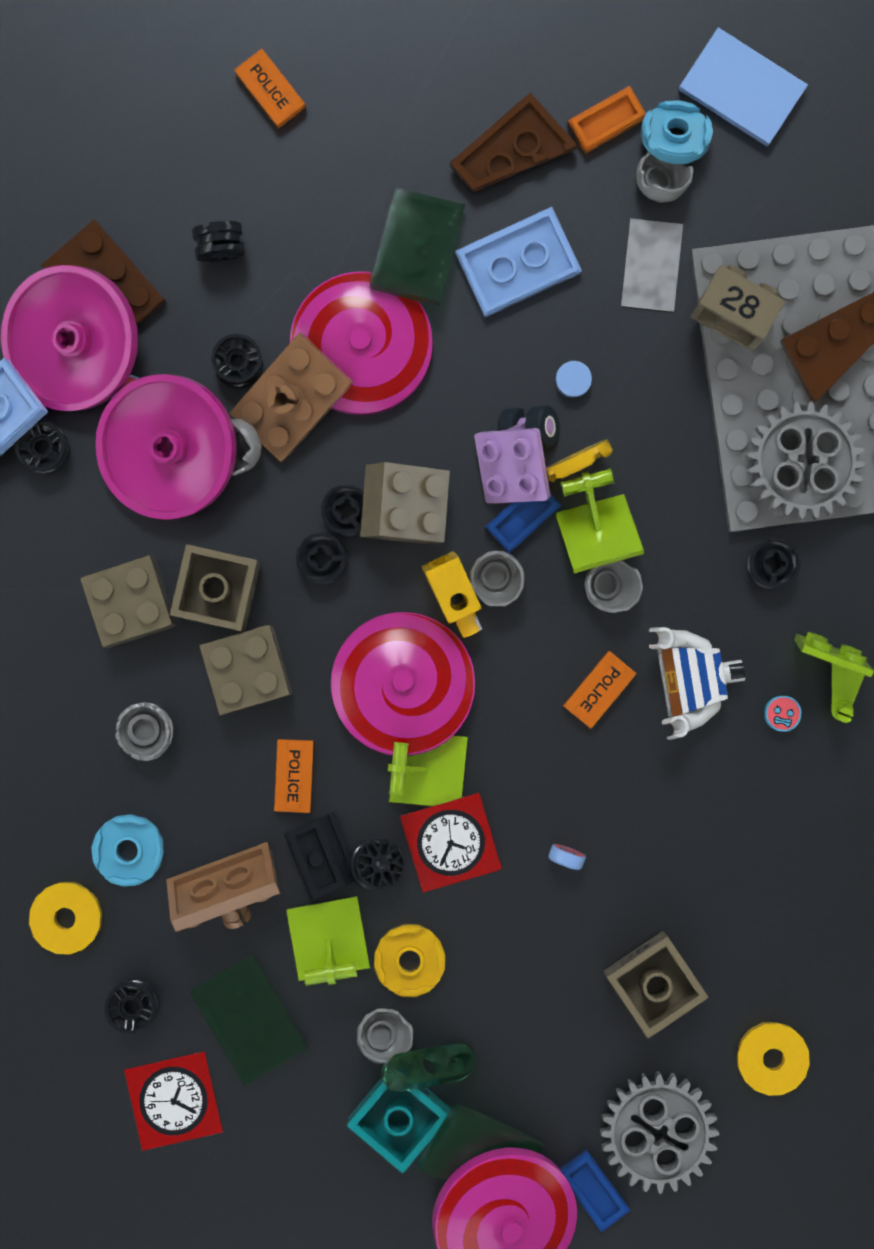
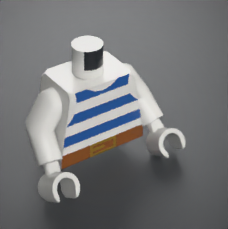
[649,627,745,740]

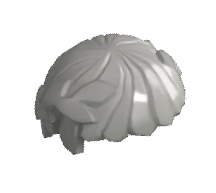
[115,702,174,761]

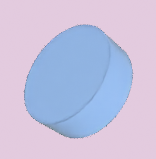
[555,361,592,398]

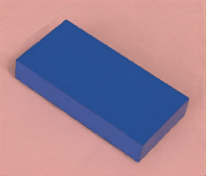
[485,493,562,553]
[560,1149,631,1232]

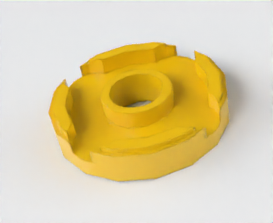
[546,439,613,482]
[29,882,103,955]
[374,924,445,997]
[736,1022,810,1096]

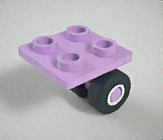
[474,405,560,503]

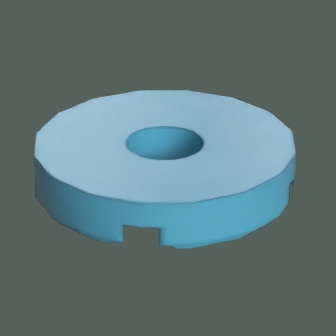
[640,100,713,164]
[91,814,165,887]

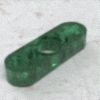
[381,1043,476,1092]

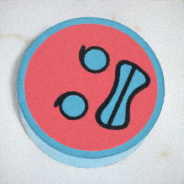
[764,696,802,732]

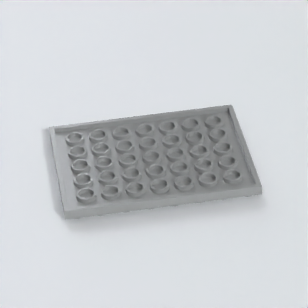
[690,225,874,533]

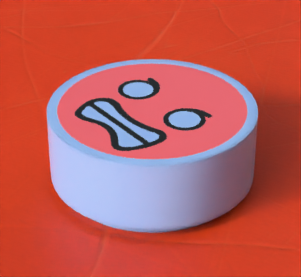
[548,844,586,870]

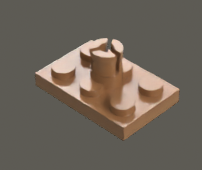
[229,333,354,462]
[166,842,280,932]

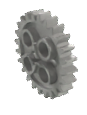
[745,401,866,520]
[600,1071,719,1194]

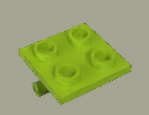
[555,468,644,573]
[794,632,874,723]
[387,736,468,806]
[286,896,370,986]

